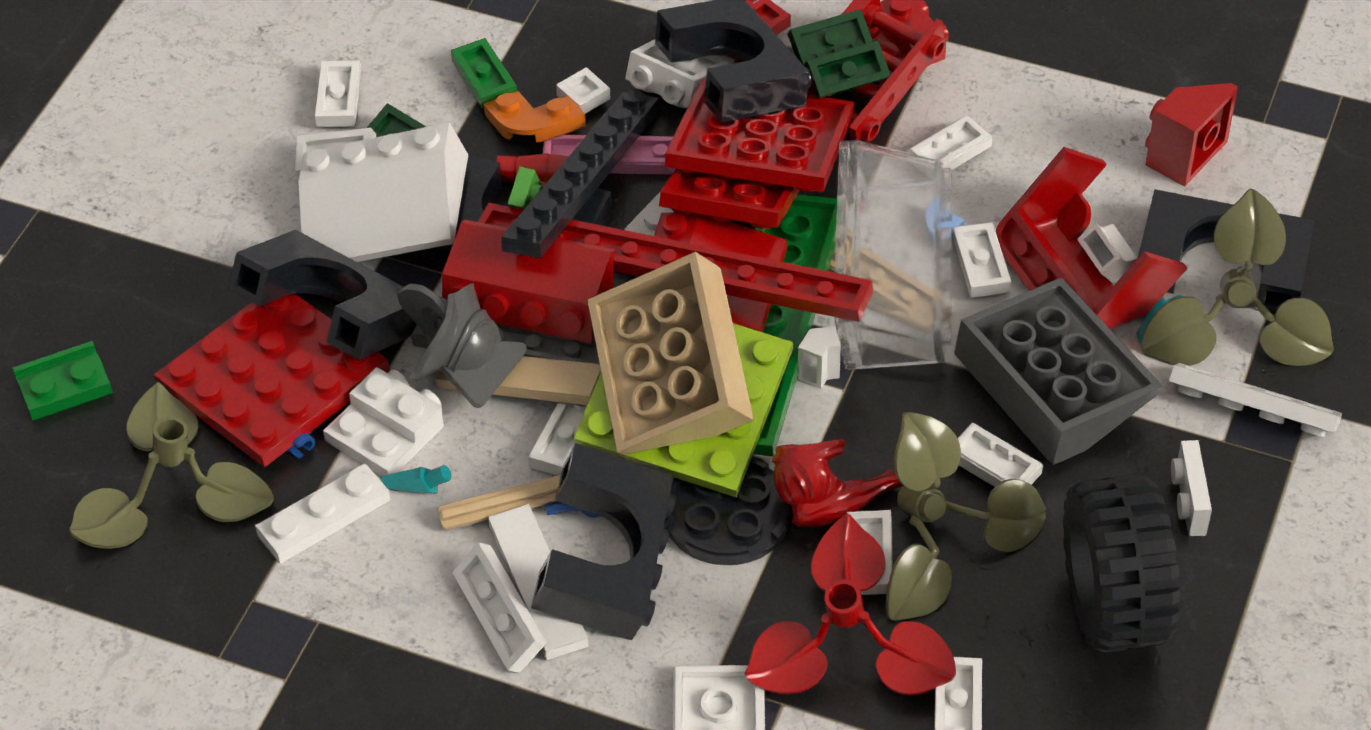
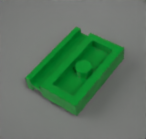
[12,341,113,421]

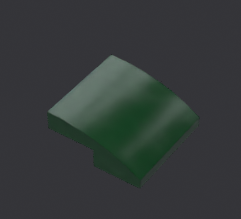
[787,9,891,99]

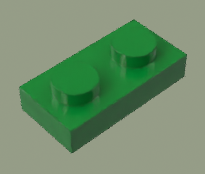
[451,38,517,109]

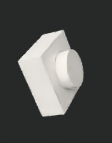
[556,67,610,114]

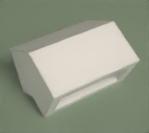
[1077,223,1137,283]
[798,325,841,389]

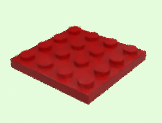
[665,79,854,192]
[154,294,390,468]

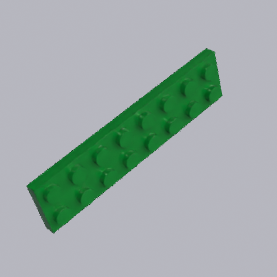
[753,194,846,457]

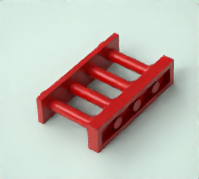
[807,0,946,152]

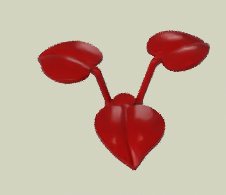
[745,514,956,695]

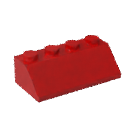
[442,220,615,344]

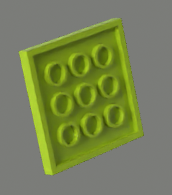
[574,323,793,497]

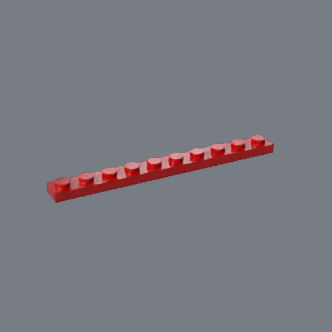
[478,203,873,322]

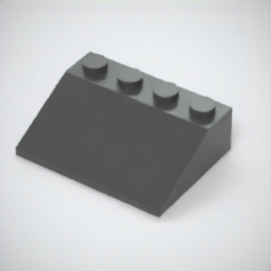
[954,277,1163,466]

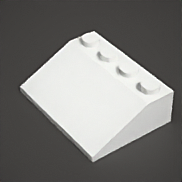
[298,122,468,262]

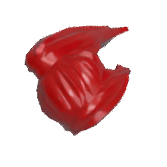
[772,439,903,527]

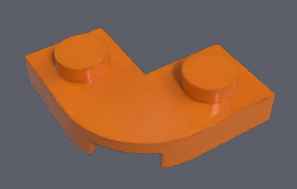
[483,91,586,143]

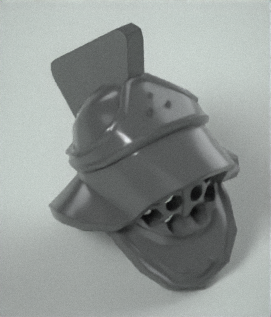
[397,283,527,408]

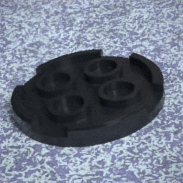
[664,456,792,565]

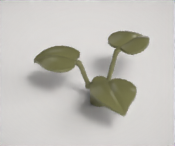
[1141,189,1334,366]
[69,382,274,549]
[886,412,1046,621]

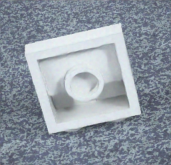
[625,39,734,108]
[323,367,444,476]

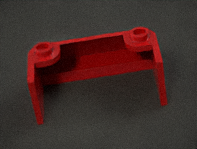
[995,147,1188,330]

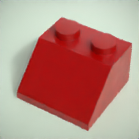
[1145,83,1238,186]

